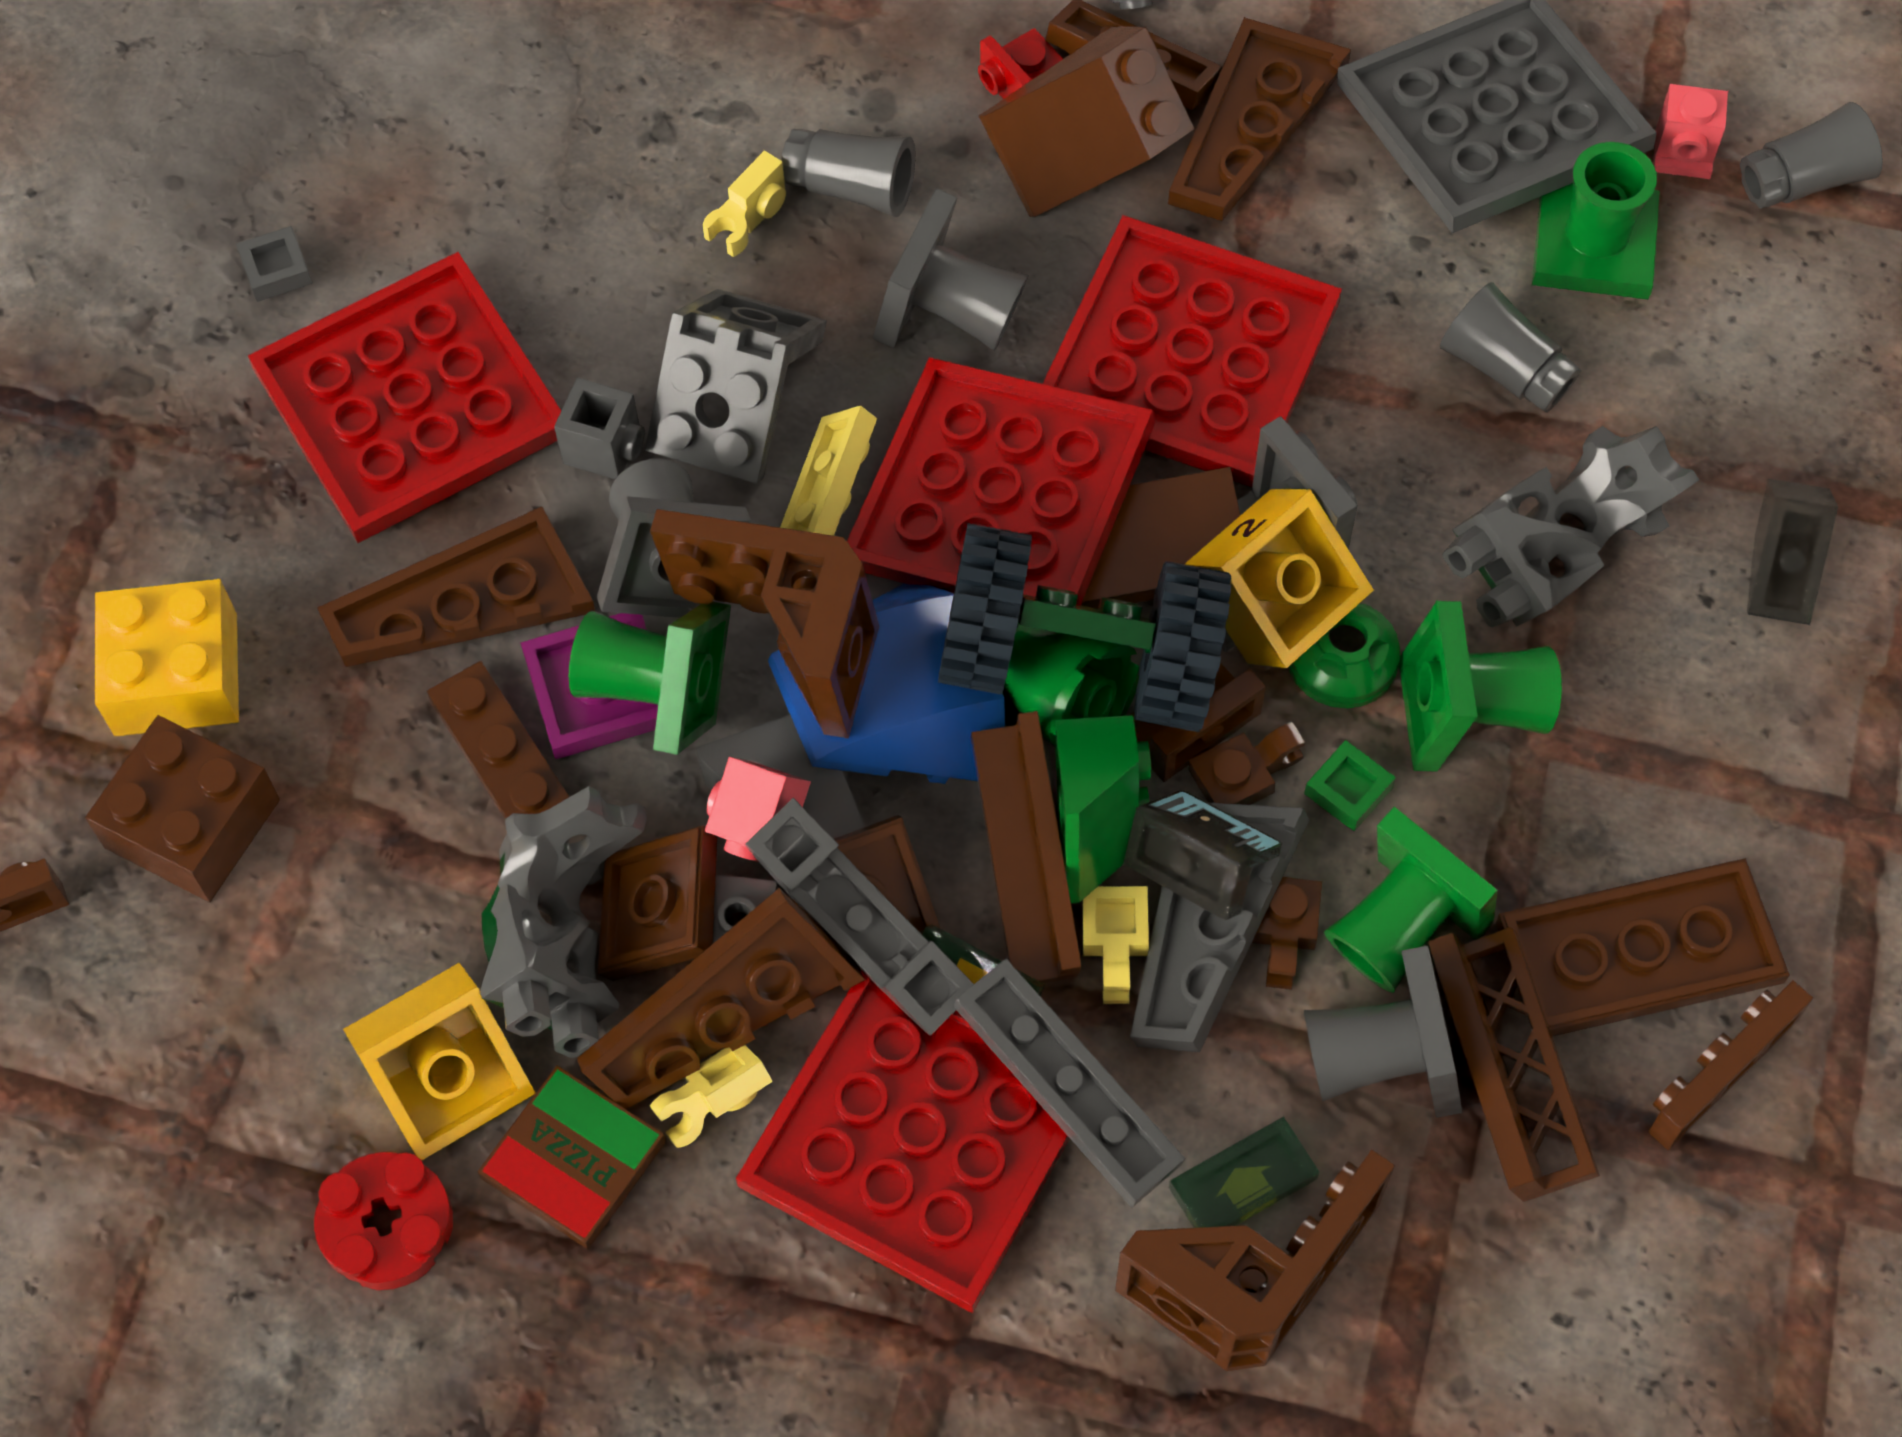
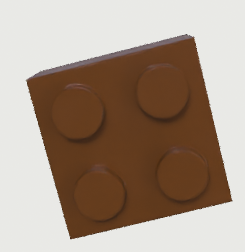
[85,715,280,903]

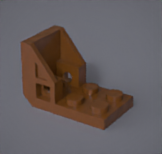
[650,509,880,739]
[1115,1150,1395,1371]

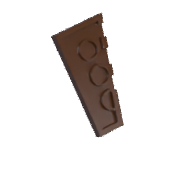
[1168,17,1351,221]
[317,506,596,667]
[577,888,865,1109]

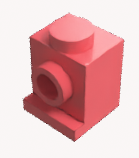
[1653,84,1728,179]

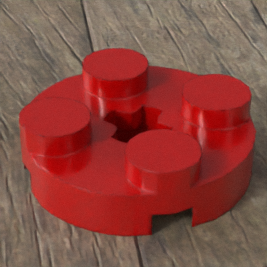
[314,1152,453,1290]

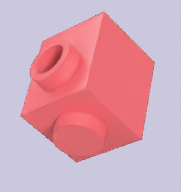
[705,757,811,862]

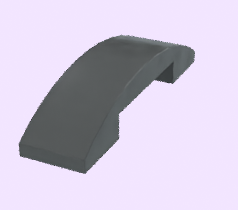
[745,798,974,1035]

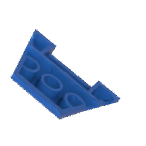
[767,583,1005,784]

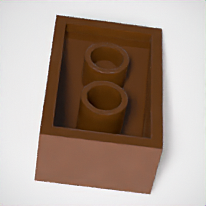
[979,27,1194,217]

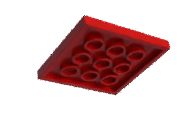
[1042,215,1342,487]
[248,252,561,543]
[847,357,1155,605]
[735,971,1070,1314]

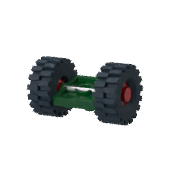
[938,523,1231,732]

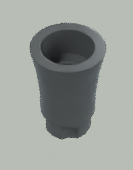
[1740,102,1883,209]
[781,129,916,217]
[1440,282,1581,413]

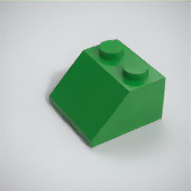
[1055,715,1151,903]

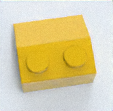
[343,963,536,1160]

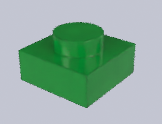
[1304,740,1396,831]

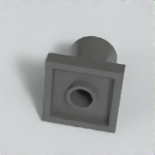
[873,188,1029,351]
[597,459,751,618]
[1304,946,1462,1118]

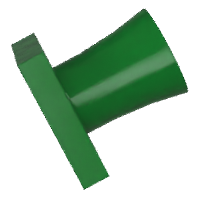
[1532,142,1660,300]
[568,601,731,755]
[1399,601,1562,772]
[1324,806,1498,993]

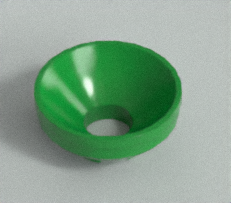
[1288,603,1400,709]

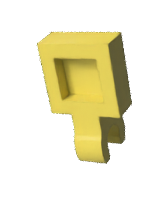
[703,150,786,257]
[1083,886,1149,1004]
[650,1045,773,1148]

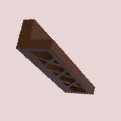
[971,711,1082,985]
[1428,927,1600,1202]

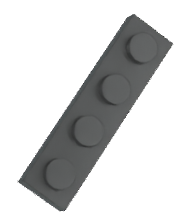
[954,959,1185,1208]

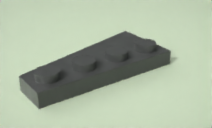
[1130,802,1309,1052]

